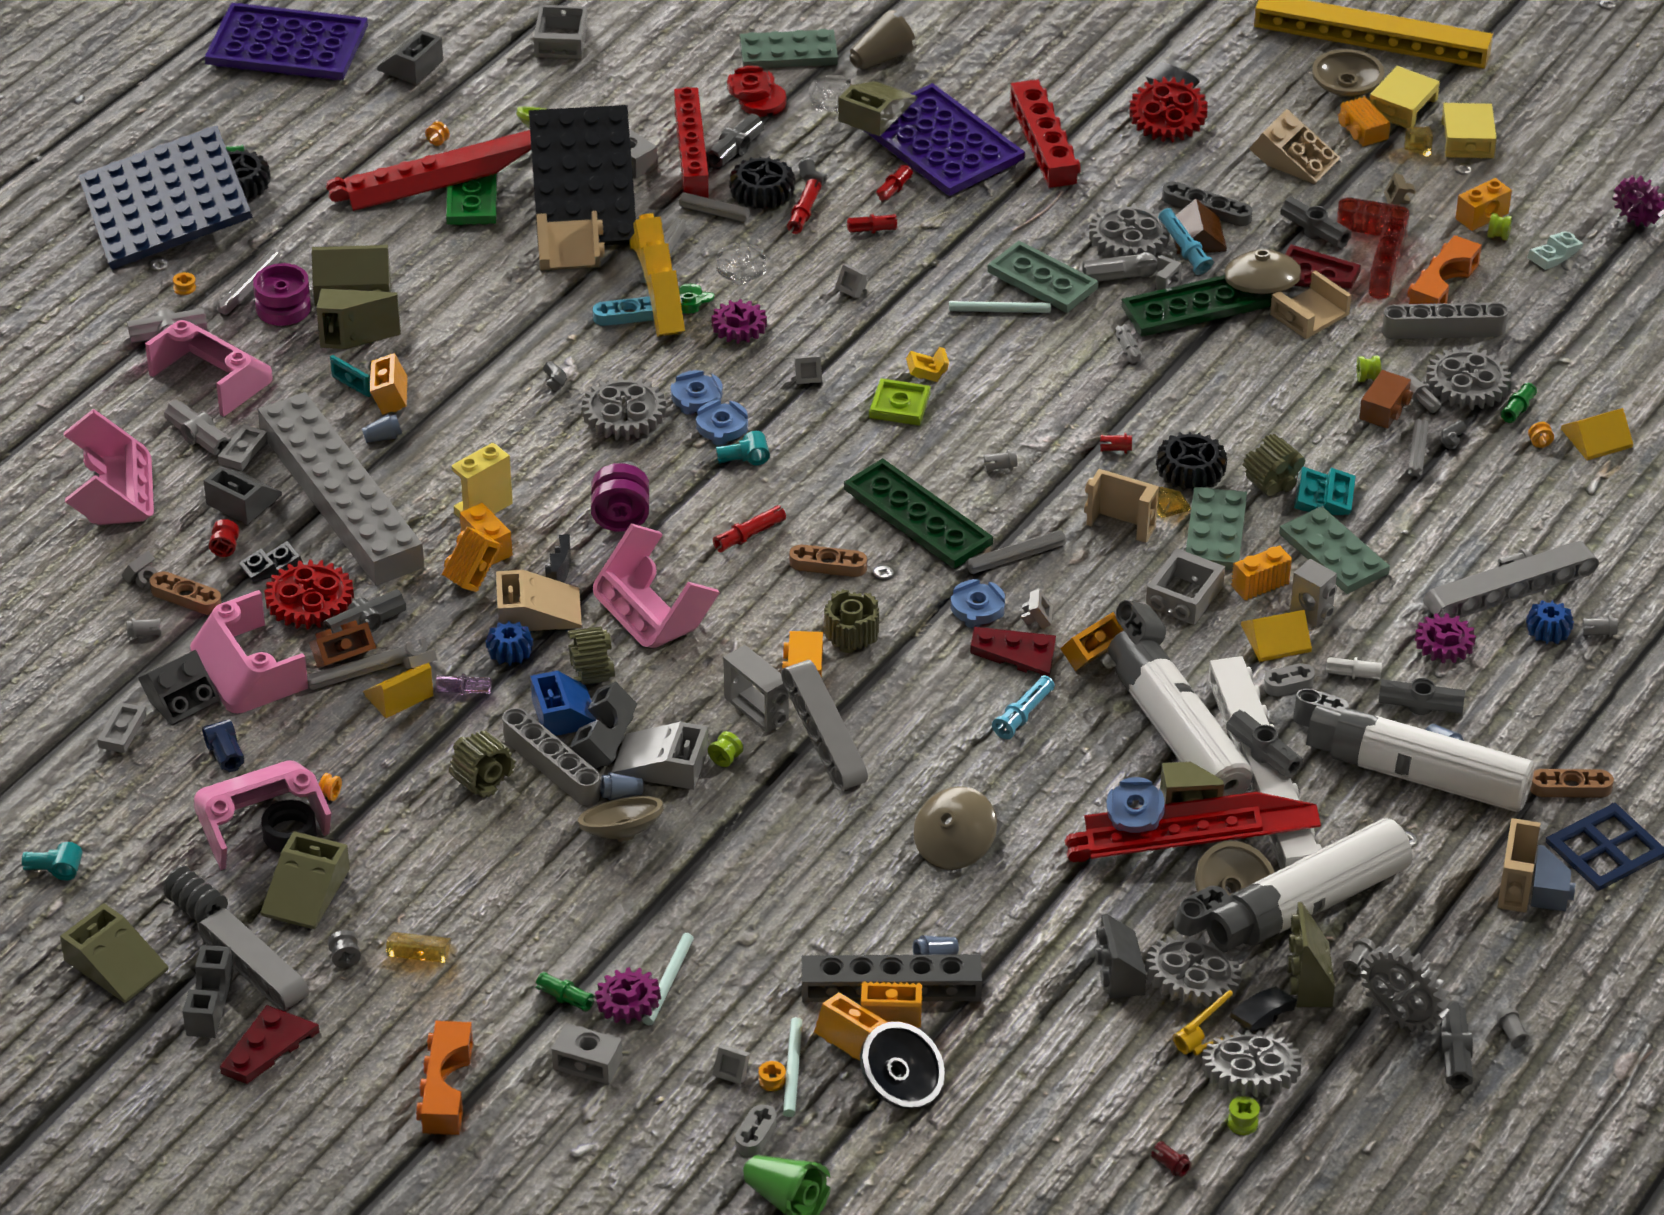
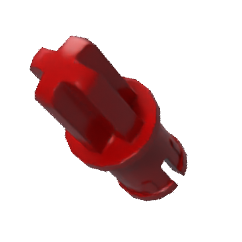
[876,165,913,201]
[847,214,897,233]

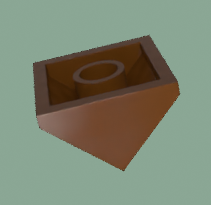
[1173,199,1227,254]

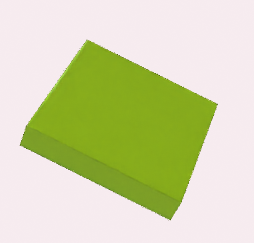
[869,378,931,426]

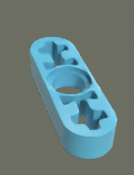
[593,296,654,326]

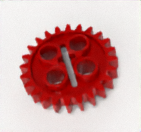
[1129,77,1208,142]
[264,559,354,629]

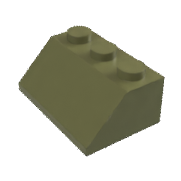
[312,245,391,306]

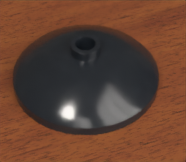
[860,1022,945,1109]

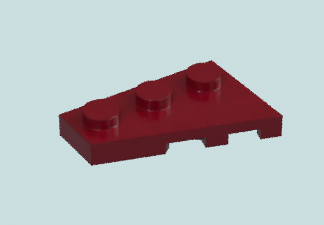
[1285,244,1361,289]
[970,627,1056,677]
[220,1005,320,1084]

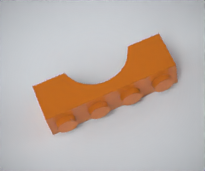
[1407,235,1482,304]
[416,1021,473,1135]

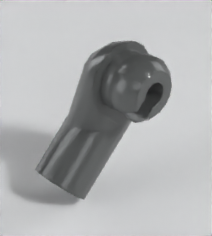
[799,158,827,186]
[543,361,567,391]
[1441,420,1466,449]

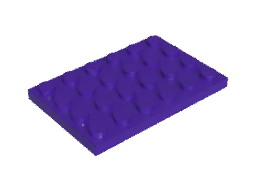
[205,2,368,80]
[863,83,1025,196]

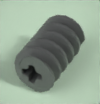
[163,865,228,923]

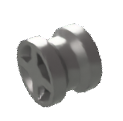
[328,930,361,968]

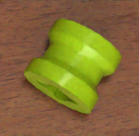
[1487,213,1512,241]
[1356,356,1381,382]
[708,731,743,767]
[1227,1096,1260,1135]

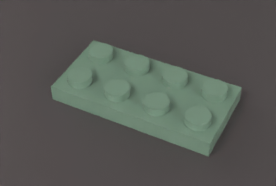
[740,29,838,68]
[987,241,1098,313]
[1186,487,1247,570]
[1279,506,1390,594]

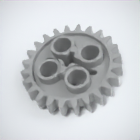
[1089,203,1170,257]
[1426,346,1511,410]
[581,376,666,440]
[1145,934,1242,1008]
[1360,944,1451,1033]
[1202,1030,1302,1097]

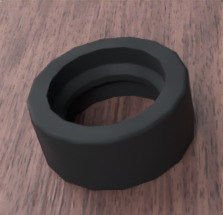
[261,799,317,853]

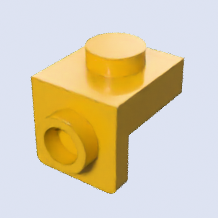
[906,347,949,382]

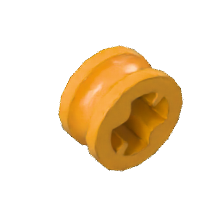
[425,121,450,146]
[173,272,196,295]
[1528,422,1554,448]
[319,773,342,801]
[758,1061,786,1091]

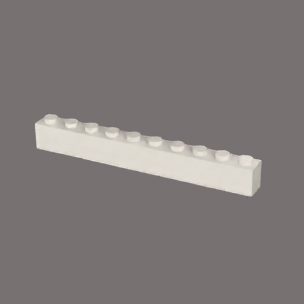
[1208,656,1322,869]

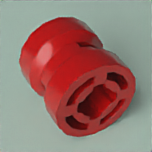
[209,519,240,557]

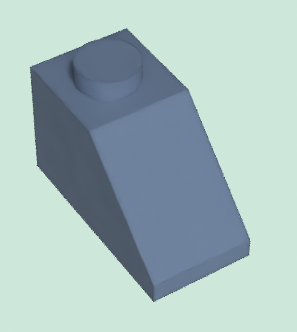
[1531,845,1576,911]

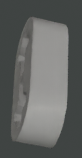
[1263,663,1315,697]
[735,1104,777,1157]

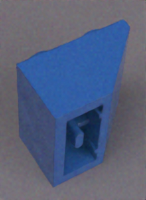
[530,671,596,736]

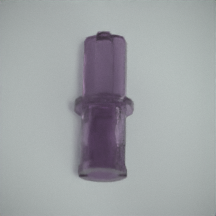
[436,674,493,696]

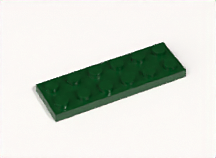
[1121,275,1276,337]
[844,458,993,569]

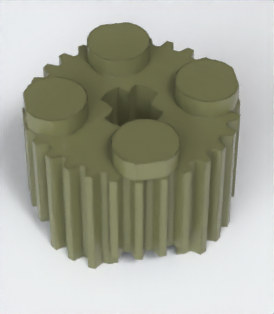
[1242,434,1306,496]
[824,589,879,653]
[568,626,615,685]
[449,731,516,798]

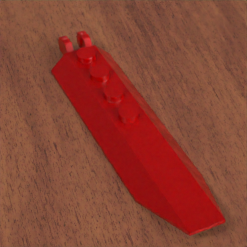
[326,130,531,211]
[1064,792,1321,863]

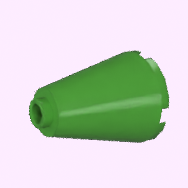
[743,1155,831,1215]

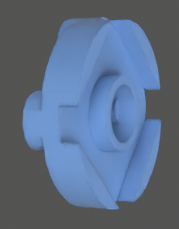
[671,370,723,415]
[696,400,748,445]
[951,579,1005,628]
[1106,777,1165,833]

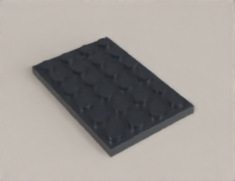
[529,105,636,249]

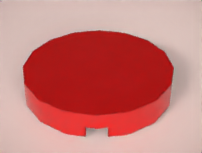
[727,66,775,101]
[739,84,786,117]

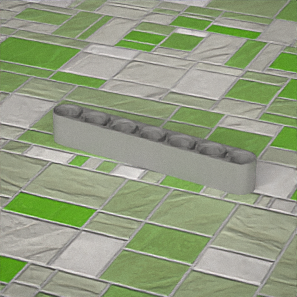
[1423,541,1599,618]

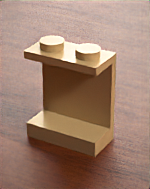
[537,211,605,270]
[1270,270,1351,339]
[1084,469,1159,543]
[1497,818,1541,913]

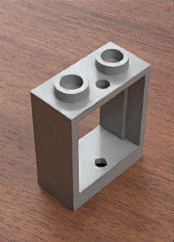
[534,5,588,59]
[1146,548,1225,625]
[723,645,789,733]

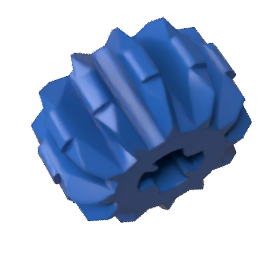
[1526,600,1574,645]
[486,621,533,666]

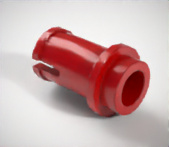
[1100,433,1132,454]

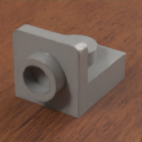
[1155,255,1182,290]

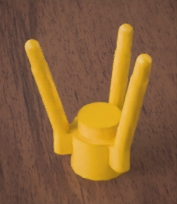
[1173,990,1233,1056]

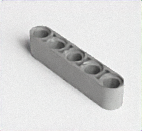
[1382,302,1509,339]
[781,660,868,791]
[502,708,601,806]
[198,908,310,1011]

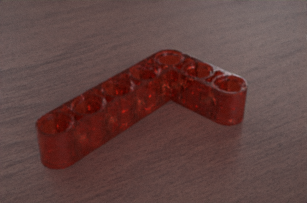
[1336,197,1410,299]

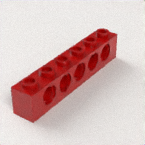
[1010,79,1081,188]
[674,87,709,198]

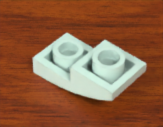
[1527,231,1583,270]

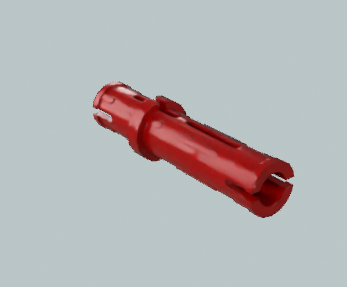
[787,179,821,234]
[713,505,786,553]

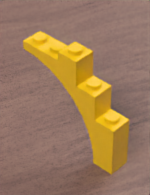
[629,213,685,337]

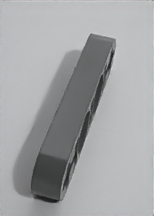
[1162,182,1253,226]

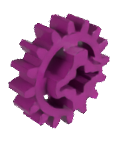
[1612,175,1664,227]
[712,299,767,344]
[1415,613,1476,664]
[595,967,661,1024]

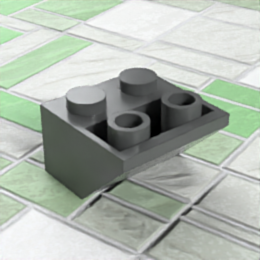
[377,30,443,85]
[203,466,282,525]
[138,650,220,724]
[1095,914,1147,999]

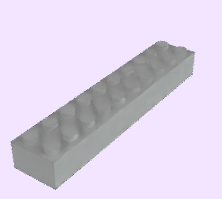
[258,392,425,586]

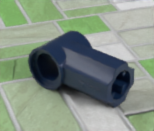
[202,719,245,773]

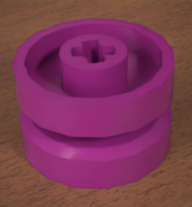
[253,263,311,326]
[591,463,649,532]

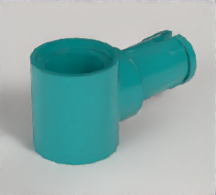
[716,431,770,466]
[22,842,83,881]

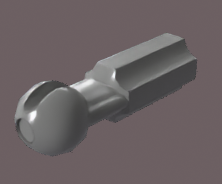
[1082,252,1157,281]

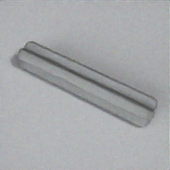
[679,193,749,222]
[1408,418,1428,477]

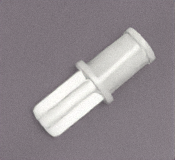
[1326,657,1382,680]

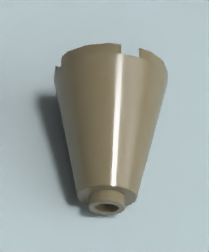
[849,10,917,70]

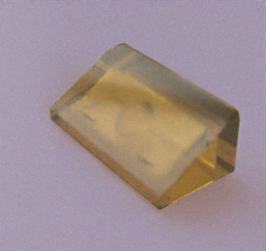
[386,932,451,963]

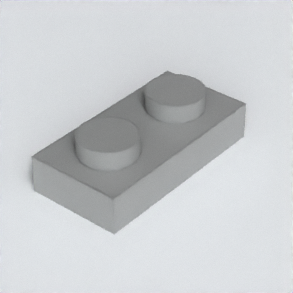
[218,425,268,471]
[98,702,146,753]

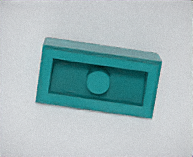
[330,355,372,397]

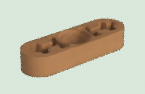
[789,545,867,577]
[150,571,222,615]
[1530,769,1614,798]

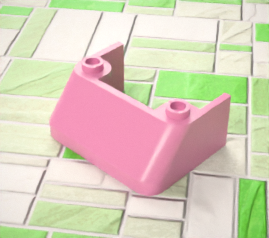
[145,320,273,417]
[64,409,154,525]
[593,524,720,648]
[190,590,308,714]
[194,761,331,870]

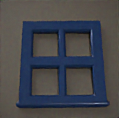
[1545,803,1664,891]

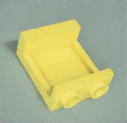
[1369,66,1440,129]
[1441,103,1497,158]
[452,443,513,518]

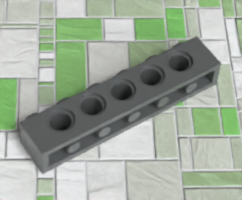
[802,954,982,1002]

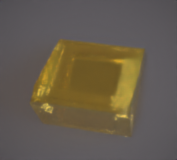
[1404,127,1433,156]
[1157,487,1191,518]

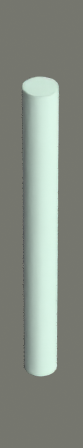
[949,301,1051,313]
[642,933,694,1025]
[783,1017,803,1117]

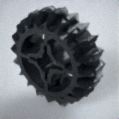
[227,149,271,200]
[729,156,795,210]
[1156,431,1228,492]

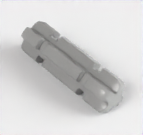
[1115,324,1142,364]

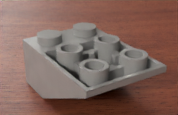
[611,722,708,790]

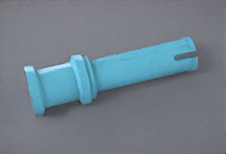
[1158,208,1214,275]
[992,675,1055,740]

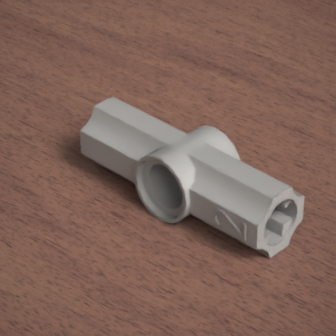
[127,308,207,344]
[164,400,231,456]

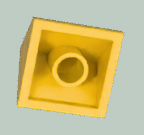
[1561,408,1633,461]
[1241,610,1312,662]
[363,662,433,718]

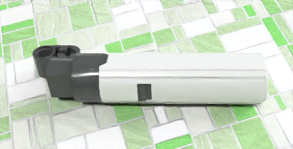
[1108,600,1254,796]
[1293,689,1535,812]
[1174,818,1413,953]

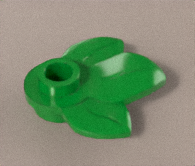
[679,283,715,314]

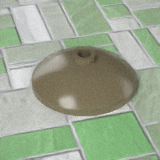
[1312,49,1384,97]
[1225,249,1301,294]
[914,786,997,870]
[578,796,664,842]
[1195,841,1275,895]

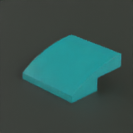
[1294,466,1356,515]

